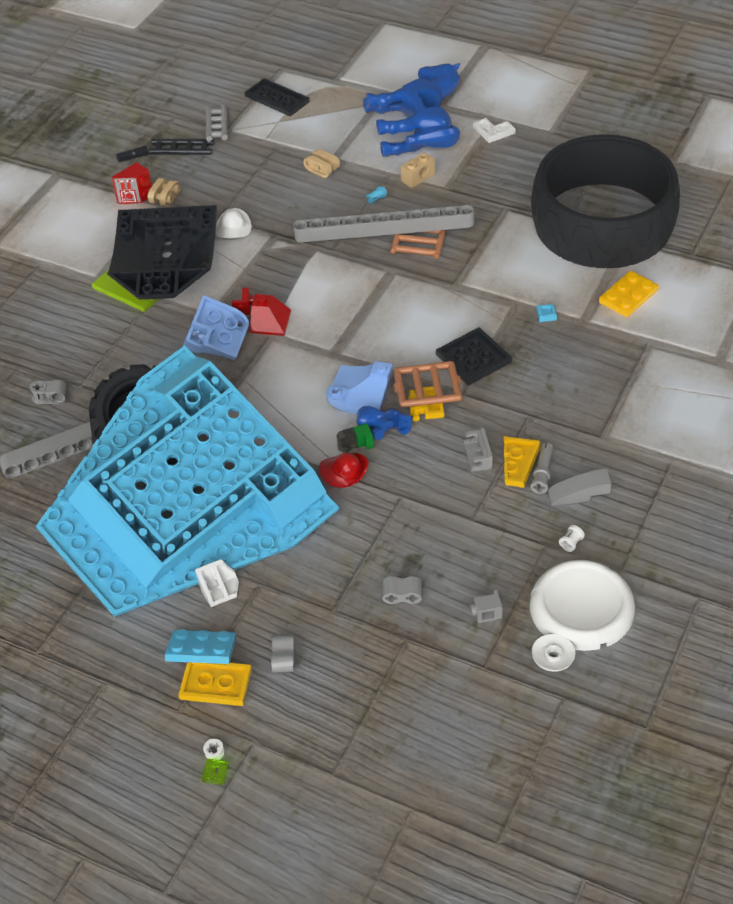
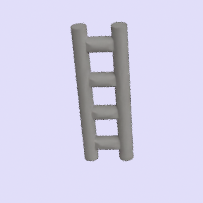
[206,105,228,142]

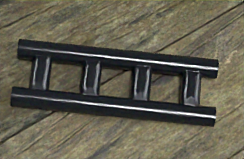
[149,139,214,155]

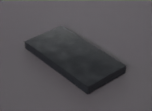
[245,78,310,117]

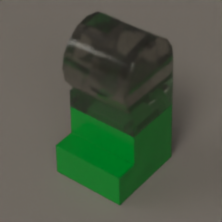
[336,423,374,453]

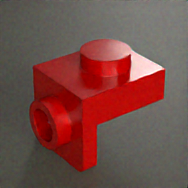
[232,288,254,315]

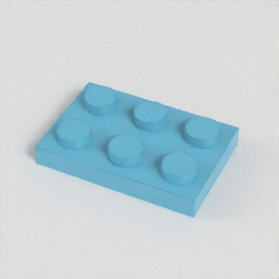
[165,629,236,664]

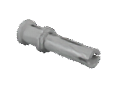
[530,443,553,494]

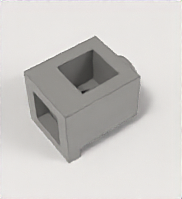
[470,590,503,623]

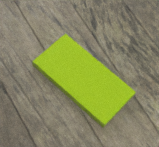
[92,269,159,312]

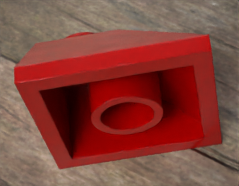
[250,294,291,336]

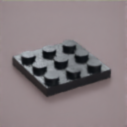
[436,327,512,386]

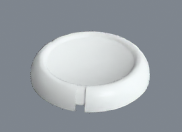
[529,560,635,651]

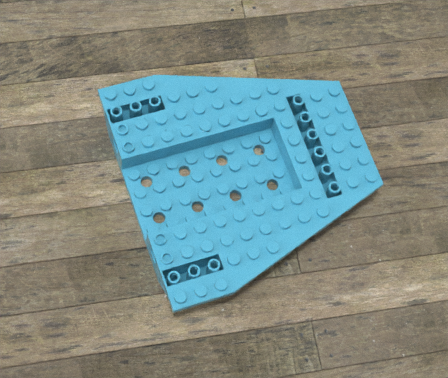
[36,345,339,617]

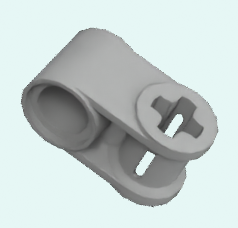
[30,380,66,405]

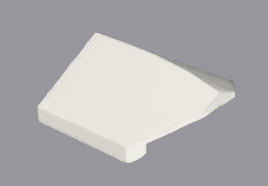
[195,559,239,608]

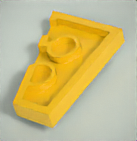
[504,436,541,488]

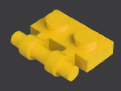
[408,386,444,421]

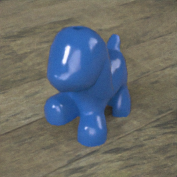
[356,406,412,440]

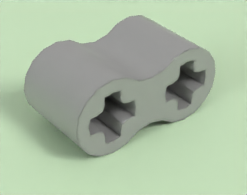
[382,576,422,604]
[271,635,295,672]

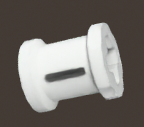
[559,525,585,552]

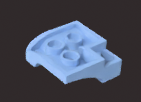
[183,295,249,361]
[326,361,393,414]

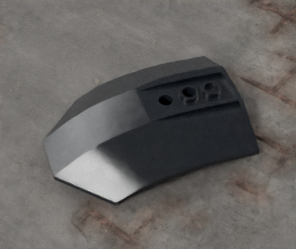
[107,205,217,300]

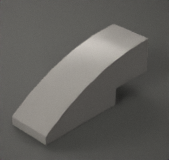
[547,468,611,506]

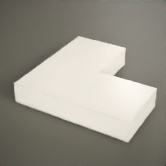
[473,118,516,143]

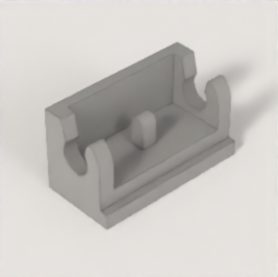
[463,428,492,472]

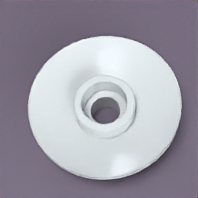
[532,634,575,671]

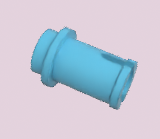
[366,186,387,204]

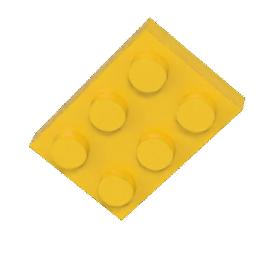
[599,270,659,318]
[178,662,252,706]

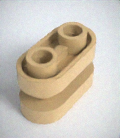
[304,149,340,178]
[148,177,181,207]

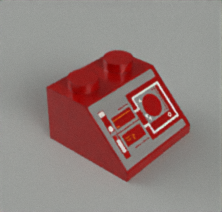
[112,162,152,204]

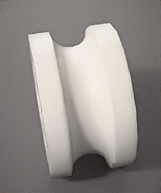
[203,739,225,761]

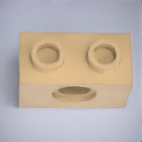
[401,152,435,188]

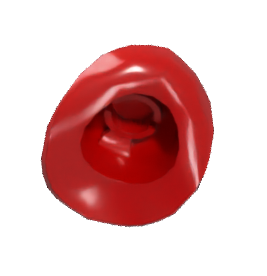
[319,452,369,488]

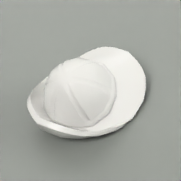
[216,208,251,239]

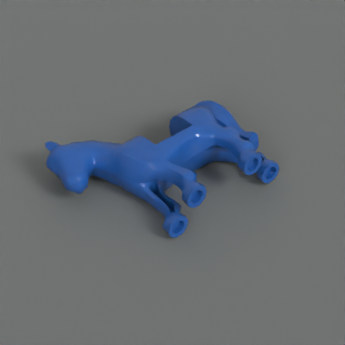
[363,63,460,157]

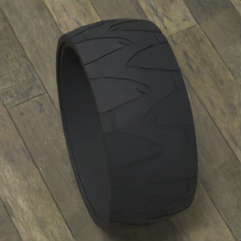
[531,134,680,268]

